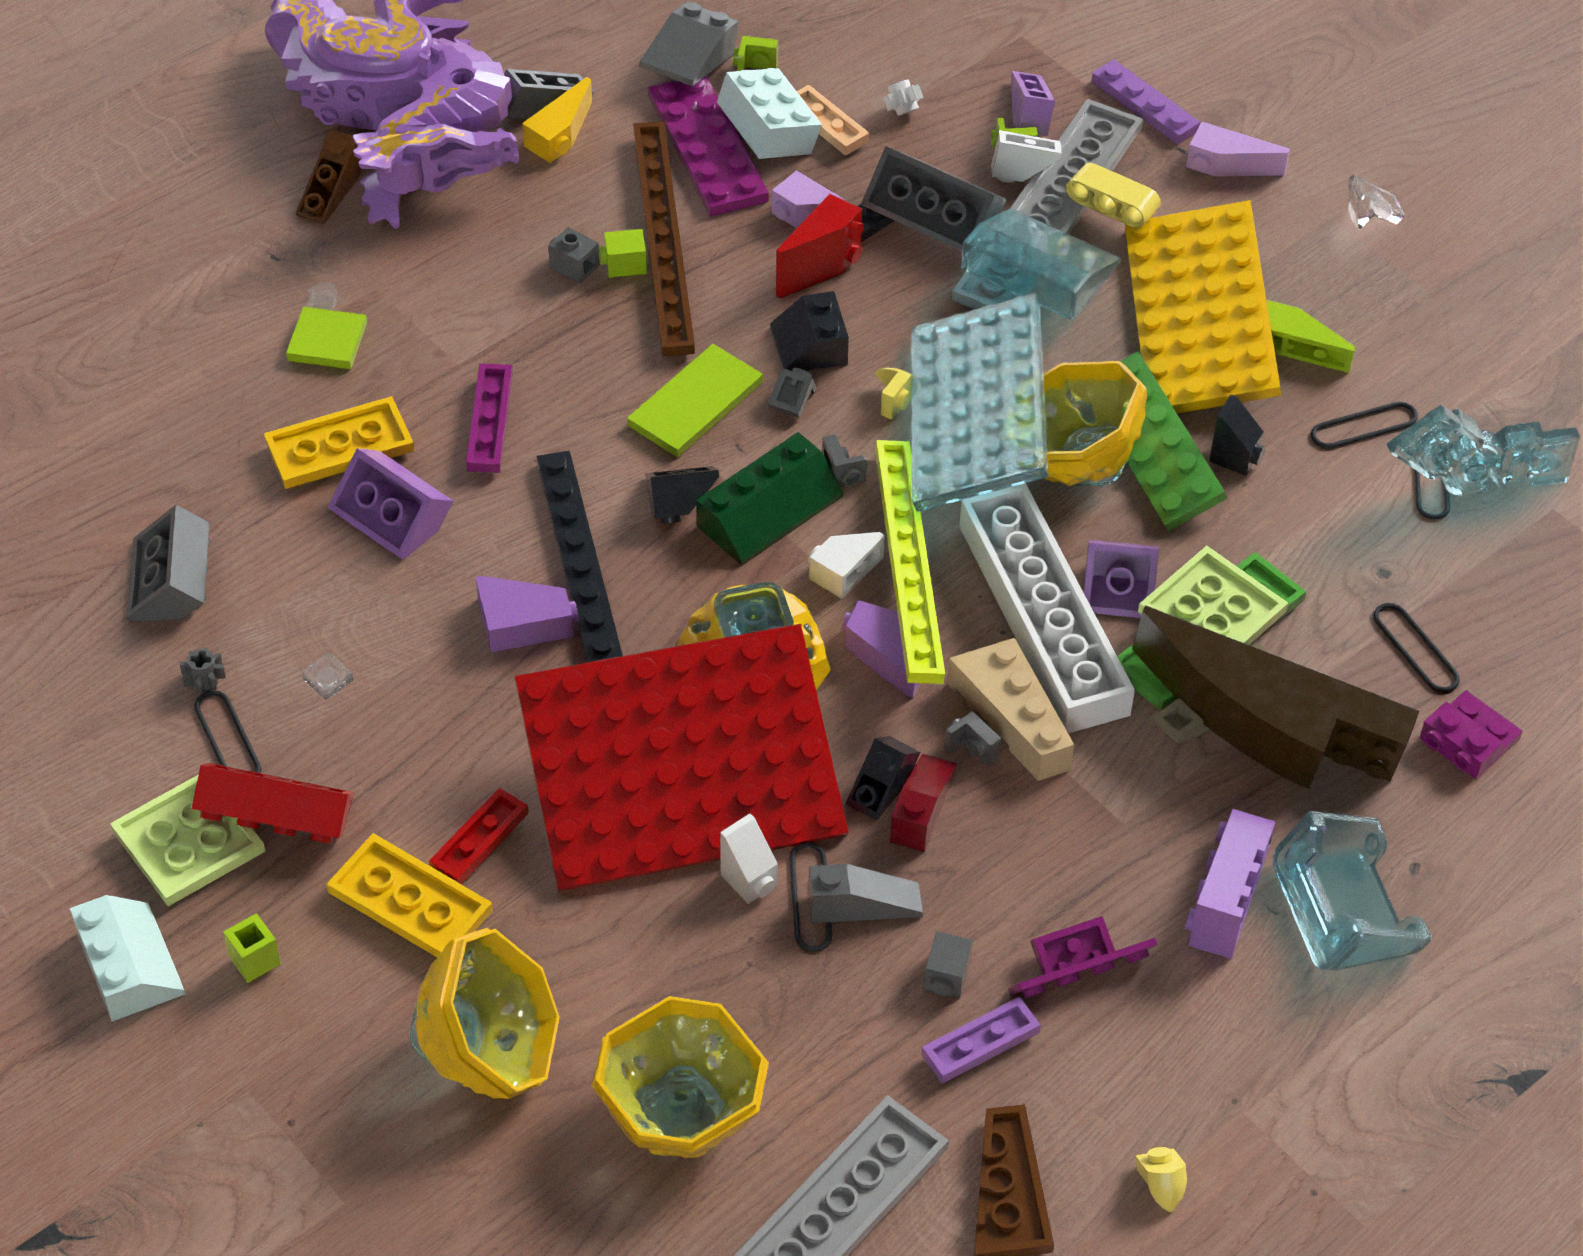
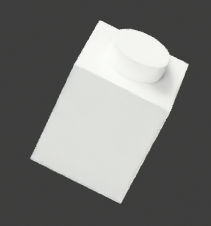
[991,130,1062,183]
[808,532,885,599]
[720,814,778,904]

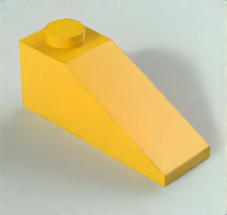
[522,77,592,163]

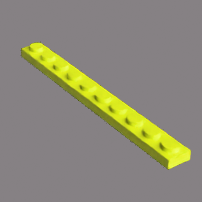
[875,440,945,684]

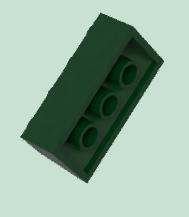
[696,432,843,565]

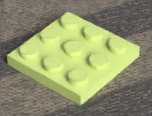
[1138,545,1288,645]
[110,775,265,907]

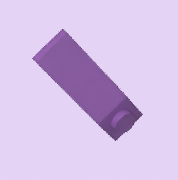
[1011,71,1055,136]

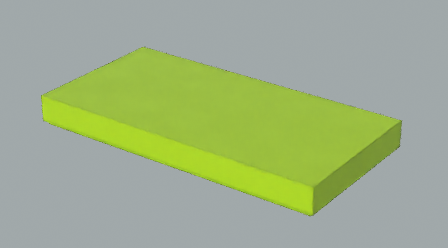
[627,344,763,457]

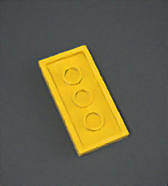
[264,396,414,489]
[326,833,493,958]

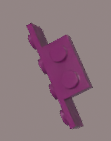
[1008,916,1158,999]

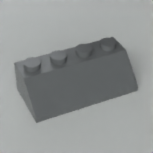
[860,146,1007,255]

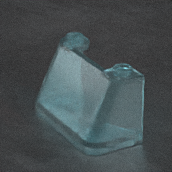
[1273,811,1433,971]

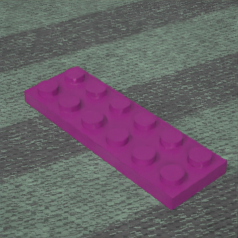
[648,76,769,217]

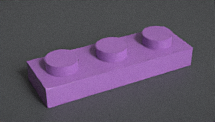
[921,997,1041,1084]

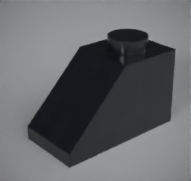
[1209,395,1265,476]

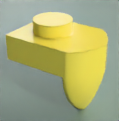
[875,368,916,420]
[1135,1147,1187,1213]

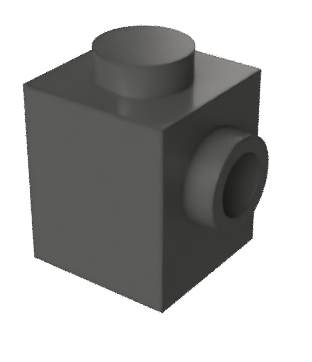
[548,227,600,284]

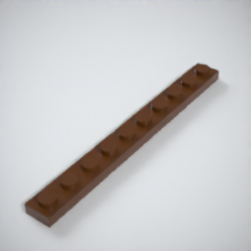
[633,121,695,357]

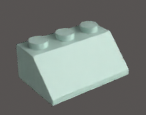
[70,895,185,1022]

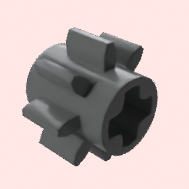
[180,648,226,693]

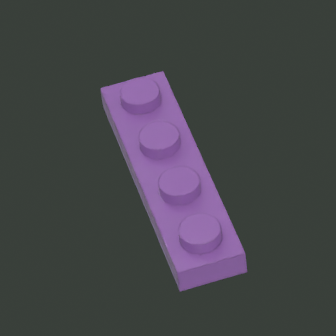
[1091,59,1200,145]

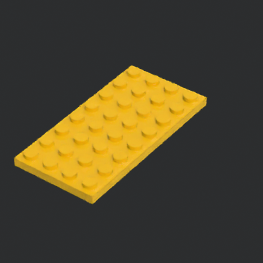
[1125,200,1282,413]

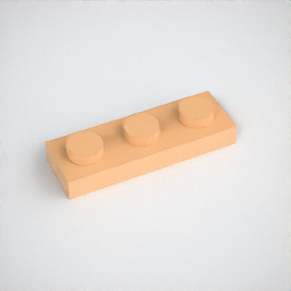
[797,85,869,156]

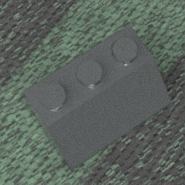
[126,505,210,621]

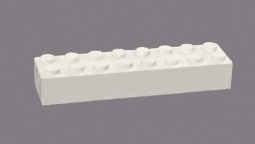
[959,483,1135,733]

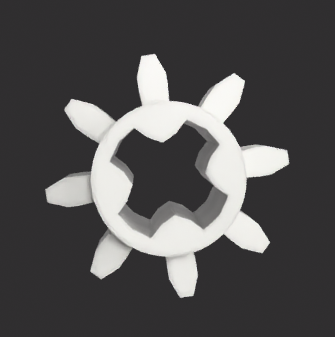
[883,79,923,116]

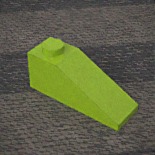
[1267,300,1355,373]

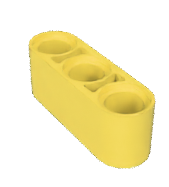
[1066,163,1161,228]

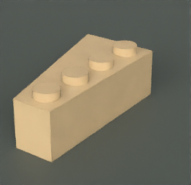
[947,638,1074,781]

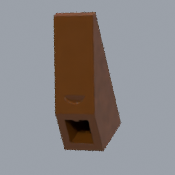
[295,129,362,224]

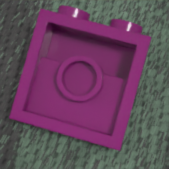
[1419,690,1523,780]

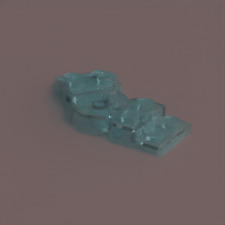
[1387,405,1580,496]

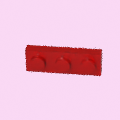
[429,787,529,884]

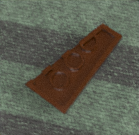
[974,1104,1054,1256]

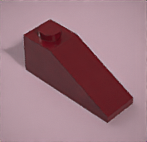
[890,754,957,852]

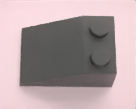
[639,2,739,86]

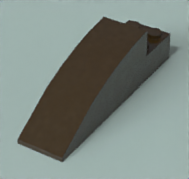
[1132,605,1420,789]

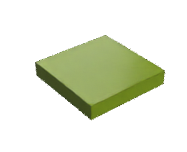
[286,306,367,369]

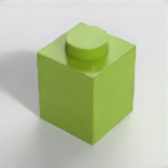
[599,229,647,278]
[223,913,281,983]

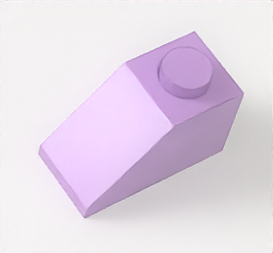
[772,170,845,228]

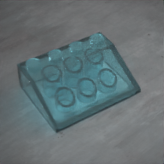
[961,208,1121,321]

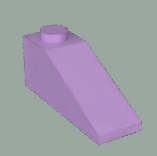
[1186,122,1290,177]

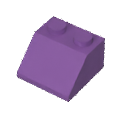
[1083,540,1159,618]

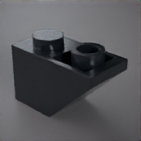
[845,736,921,820]

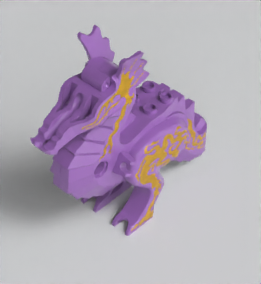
[265,0,519,229]

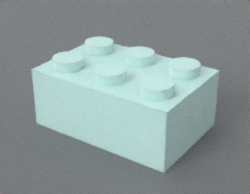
[717,68,822,159]

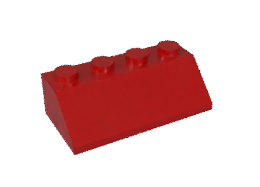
[191,763,354,844]

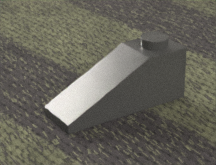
[504,69,594,119]
[807,864,923,923]

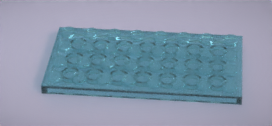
[912,293,1048,511]

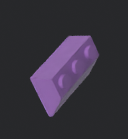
[327,448,453,559]

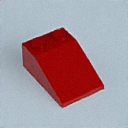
[776,194,864,298]

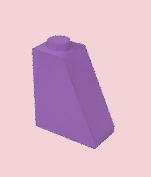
[475,576,579,652]
[841,600,920,698]

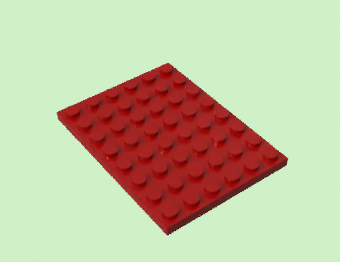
[515,624,849,892]

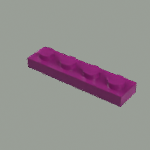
[466,363,513,473]

